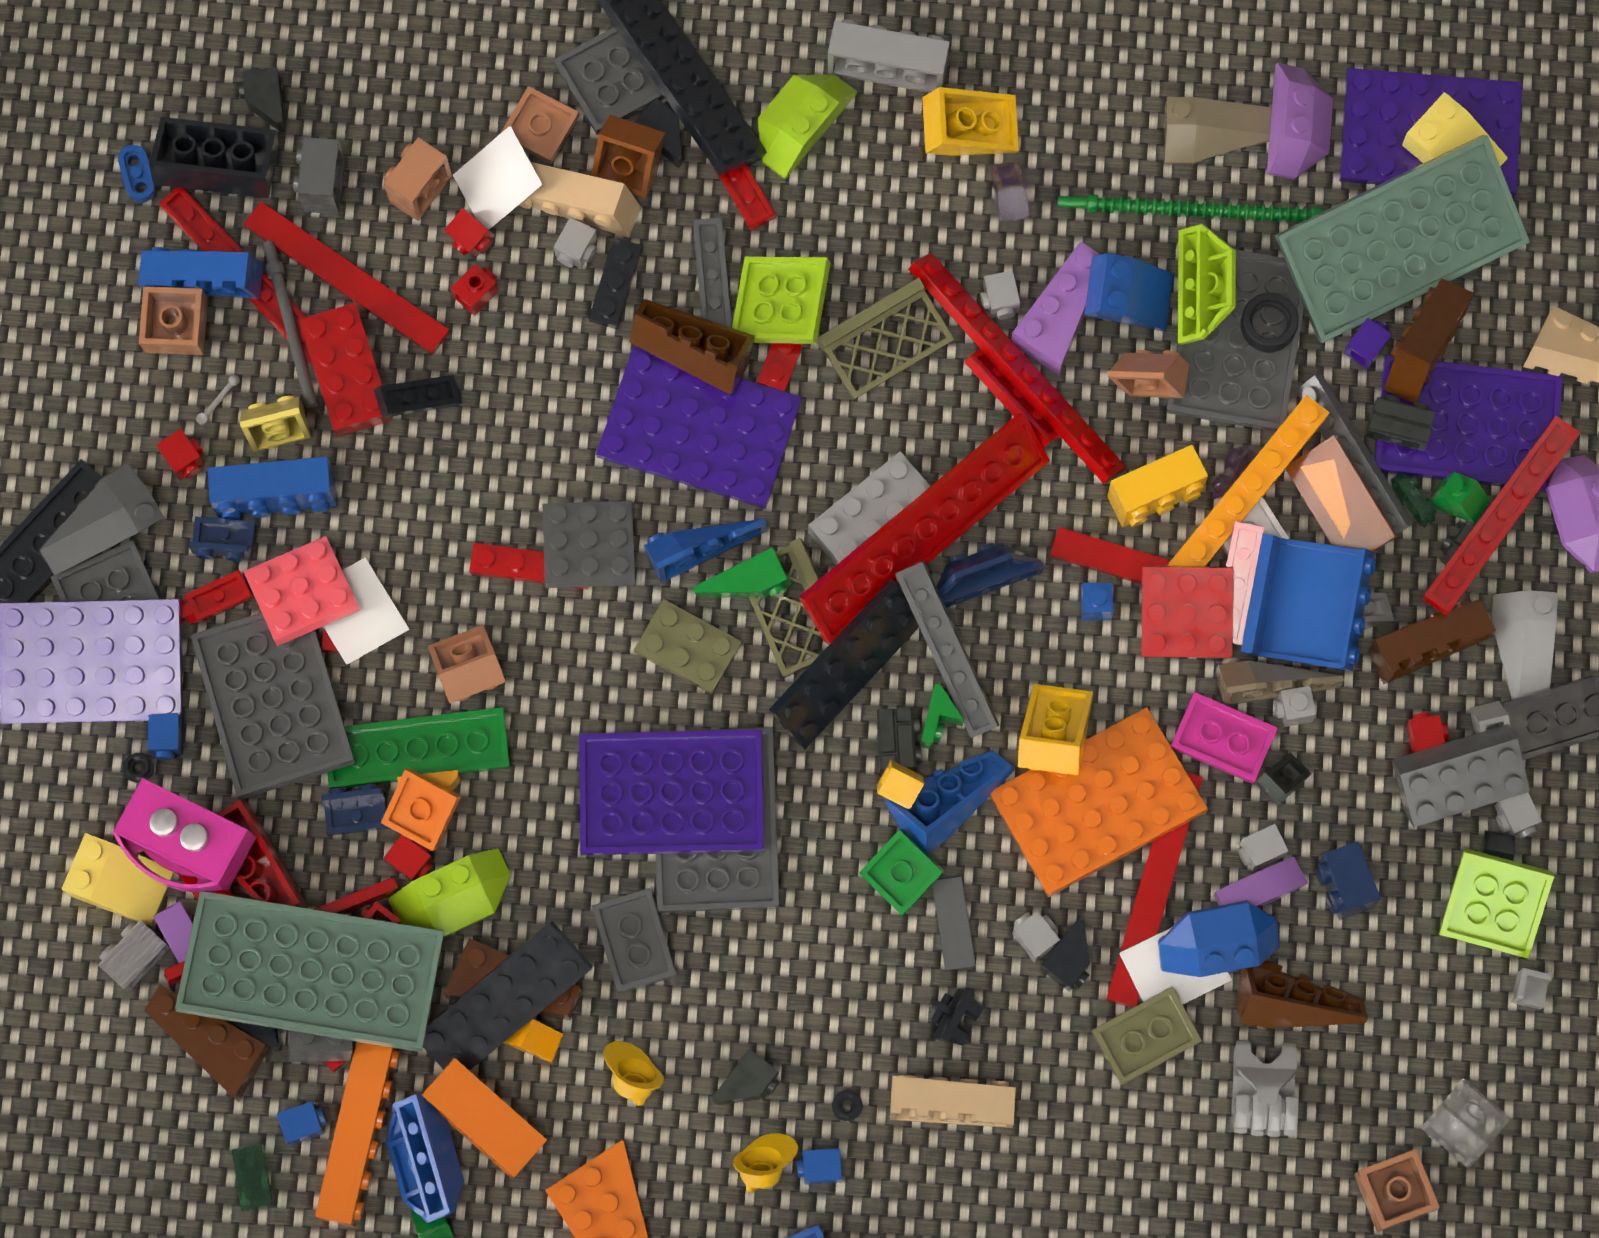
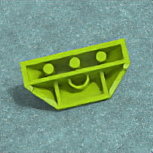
[757,74,857,180]
[1178,224,1236,345]
[388,848,511,938]

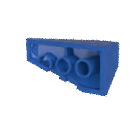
[644,519,767,583]
[884,750,1014,854]

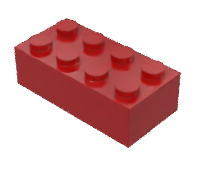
[299,302,393,438]

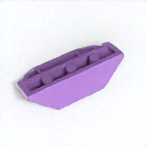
[1267,63,1333,180]
[1545,455,1599,573]

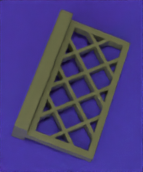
[817,278,954,400]
[749,538,830,678]

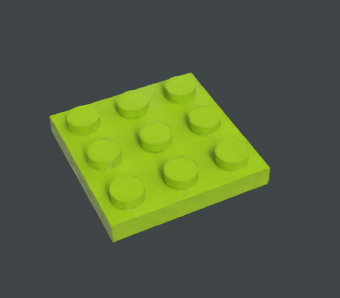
[732,256,831,344]
[1439,848,1554,959]

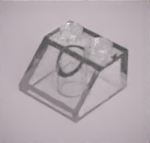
[1421,1077,1510,1169]

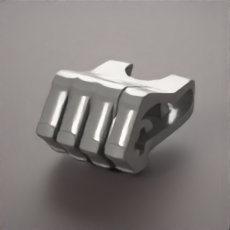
[1231,1040,1299,1137]

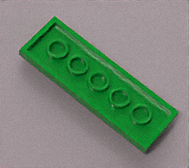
[327,707,510,790]

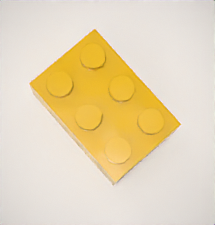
[1107,445,1208,528]

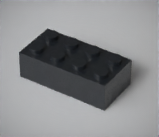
[149,117,279,198]

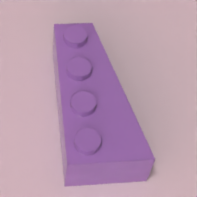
[1011,241,1100,376]

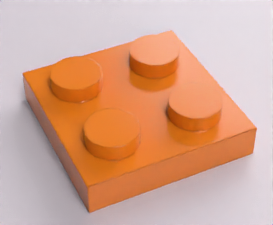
[381,768,461,851]

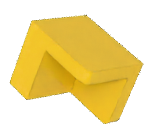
[877,760,924,809]

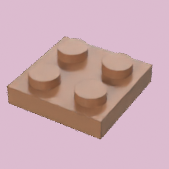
[500,86,580,164]

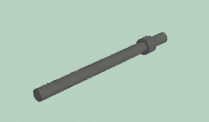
[262,241,318,408]

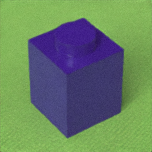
[1344,318,1392,370]

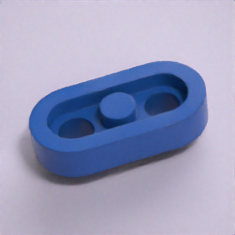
[118,145,156,203]

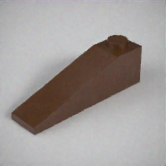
[1236,961,1368,1028]

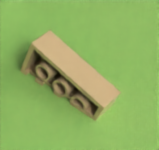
[518,162,641,238]

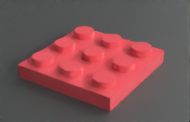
[243,536,360,646]

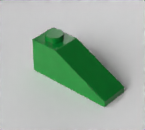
[692,547,792,598]

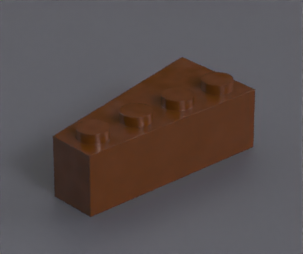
[629,299,755,395]
[1368,599,1496,685]
[443,938,583,1020]

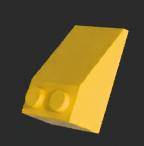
[922,87,1019,156]
[1018,684,1093,775]

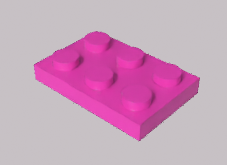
[1171,692,1278,784]

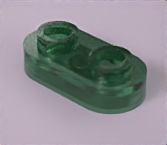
[1391,472,1437,528]

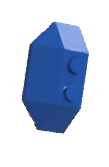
[1158,900,1280,977]
[386,1094,464,1223]

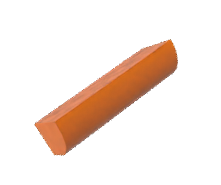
[421,1058,547,1179]

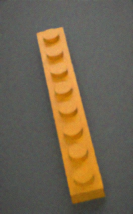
[1167,395,1330,566]

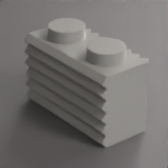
[98,920,170,993]

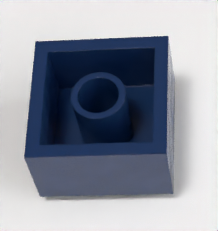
[1315,841,1381,921]

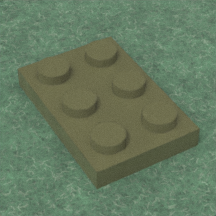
[634,599,742,695]
[1091,987,1202,1085]

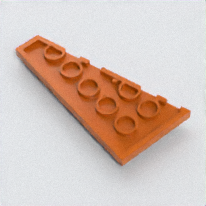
[545,1140,648,1238]

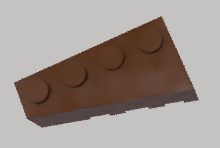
[1384,278,1474,403]
[144,984,270,1102]

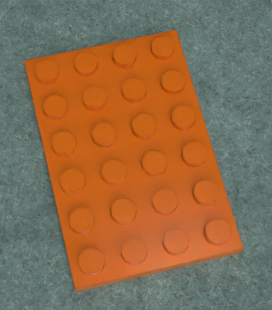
[990,707,1208,898]

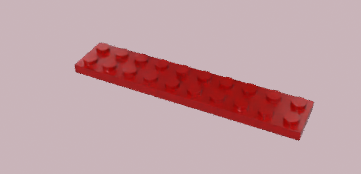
[798,413,1050,644]

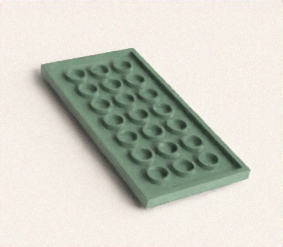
[1275,134,1530,343]
[175,891,444,1052]

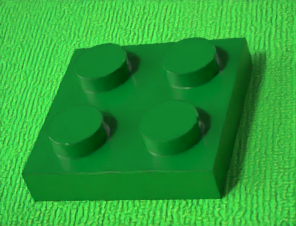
[859,829,945,915]

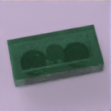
[232,1144,273,1212]

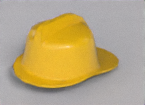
[603,1041,664,1106]
[733,1133,798,1193]

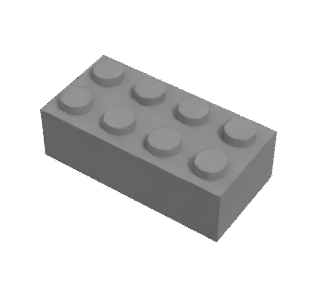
[828,19,950,93]
[808,451,930,566]

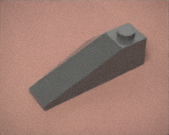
[39,463,164,575]

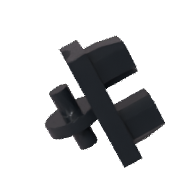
[929,989,984,1046]

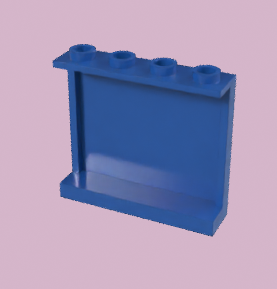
[1241,533,1376,672]

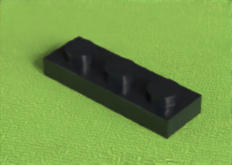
[589,238,642,329]
[374,375,462,418]

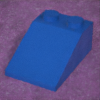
[1084,253,1173,332]

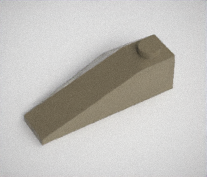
[1164,97,1272,165]
[1216,658,1344,706]

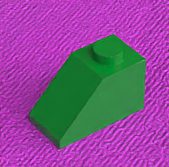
[1426,472,1490,524]

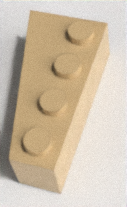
[1523,306,1599,384]
[890,1075,1016,1128]

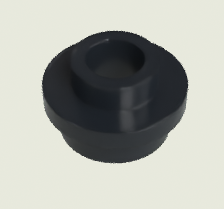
[123,753,154,783]
[832,1090,863,1121]

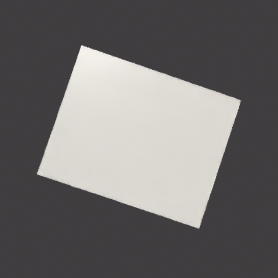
[453,126,542,229]
[323,558,410,665]
[1119,928,1232,1005]

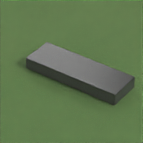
[932,876,976,972]

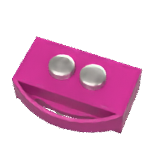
[113,778,256,892]

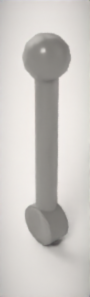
[196,375,240,426]

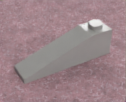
[1491,590,1558,699]

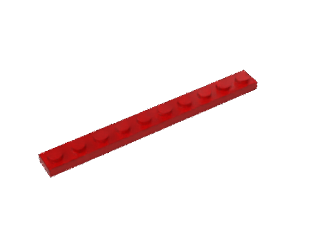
[908,253,1126,484]

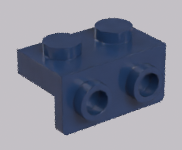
[189,516,256,562]
[321,784,388,836]

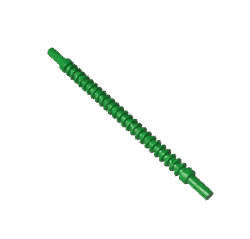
[1057,194,1324,224]

